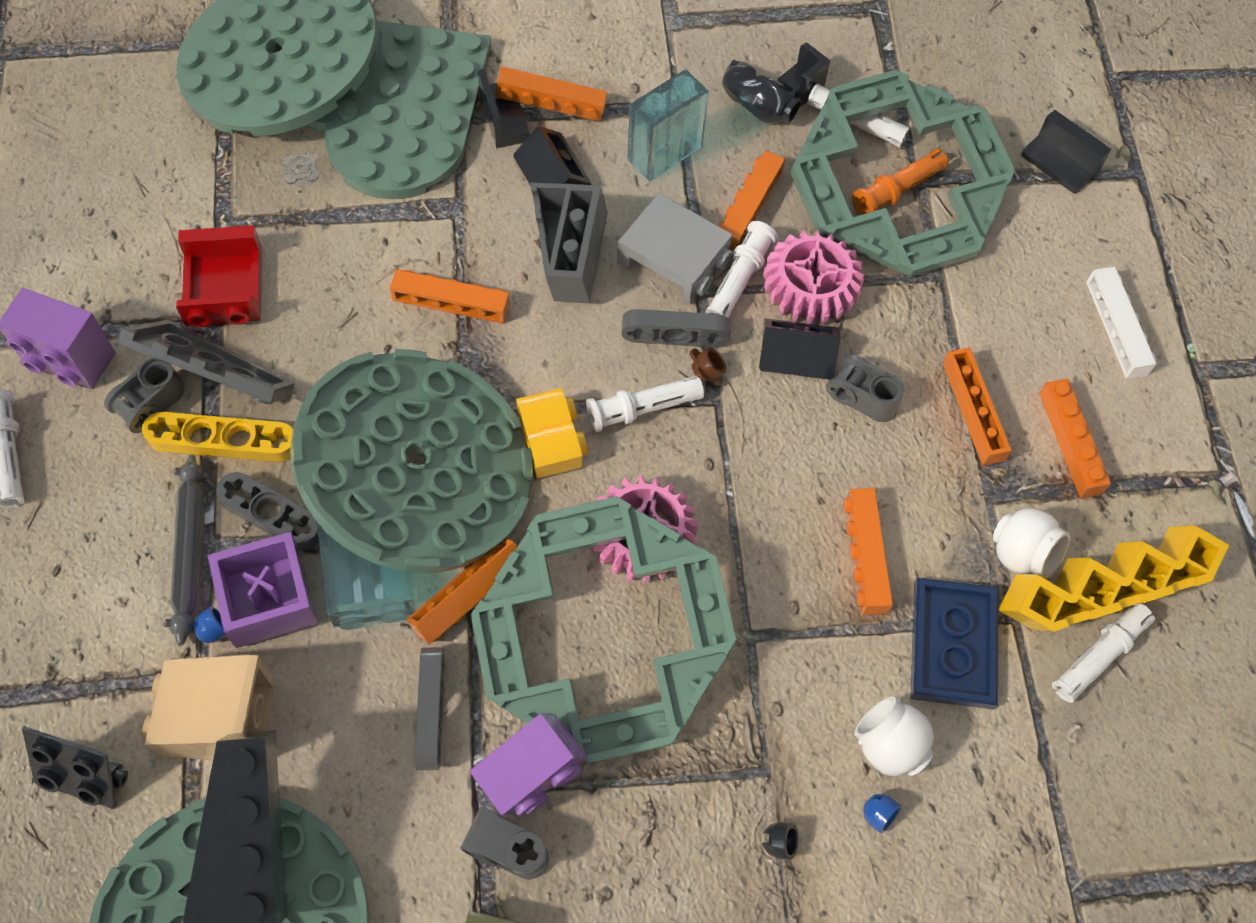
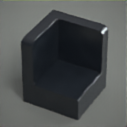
[778,42,831,106]

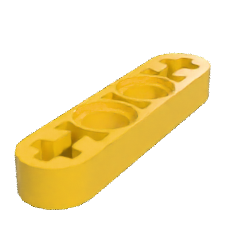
[142,412,293,462]

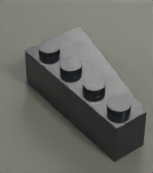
[183,730,287,923]

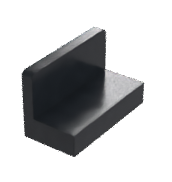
[477,68,530,149]
[1021,109,1111,194]
[513,126,592,185]
[759,318,841,380]

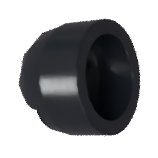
[762,822,798,860]

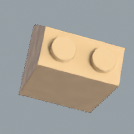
[142,655,276,761]

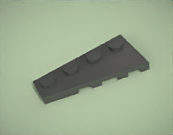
[117,319,295,404]

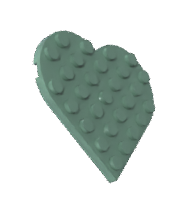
[281,21,492,199]

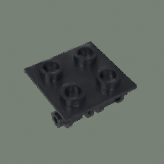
[22,726,128,809]

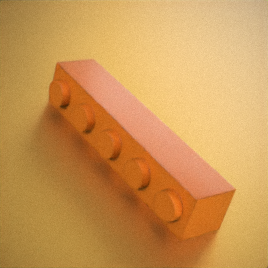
[495,66,607,122]
[718,150,785,251]
[390,269,510,324]
[942,347,1012,466]
[1039,378,1111,499]
[843,488,893,615]
[405,538,517,645]

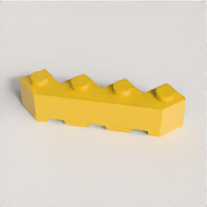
[998,525,1229,632]

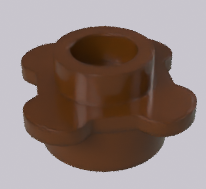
[690,347,726,386]

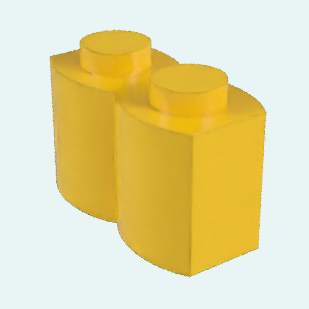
[516,388,588,479]

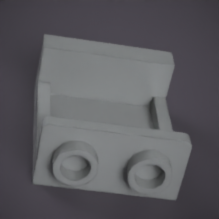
[617,193,733,304]

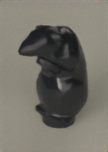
[722,59,802,124]

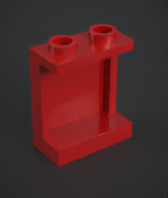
[176,225,262,328]

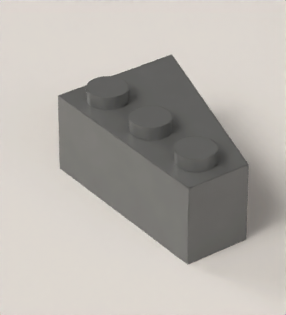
[530,182,608,303]

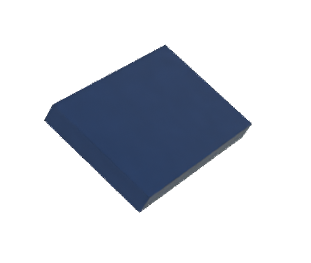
[910,577,998,709]

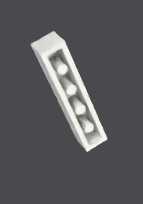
[1086,266,1156,379]

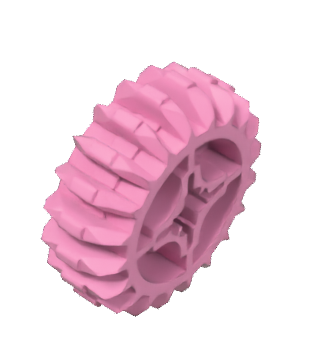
[763,230,864,325]
[592,475,698,583]

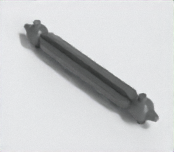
[164,455,208,646]

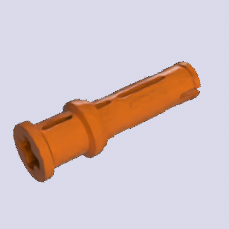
[851,148,949,215]

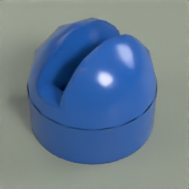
[194,606,227,643]
[863,794,902,834]

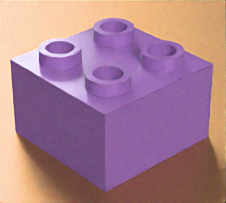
[0,287,116,389]
[207,532,318,648]
[469,713,588,817]

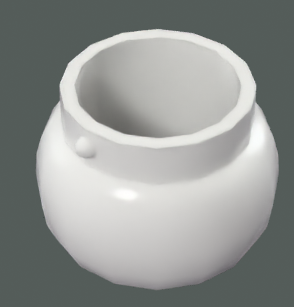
[993,508,1071,579]
[854,696,934,776]

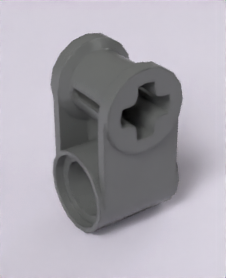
[826,354,904,422]
[104,358,185,433]
[460,807,549,880]

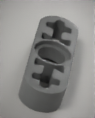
[621,309,731,347]
[216,472,322,550]
[415,647,445,771]

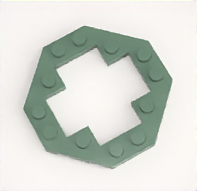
[790,70,1015,277]
[471,496,737,764]

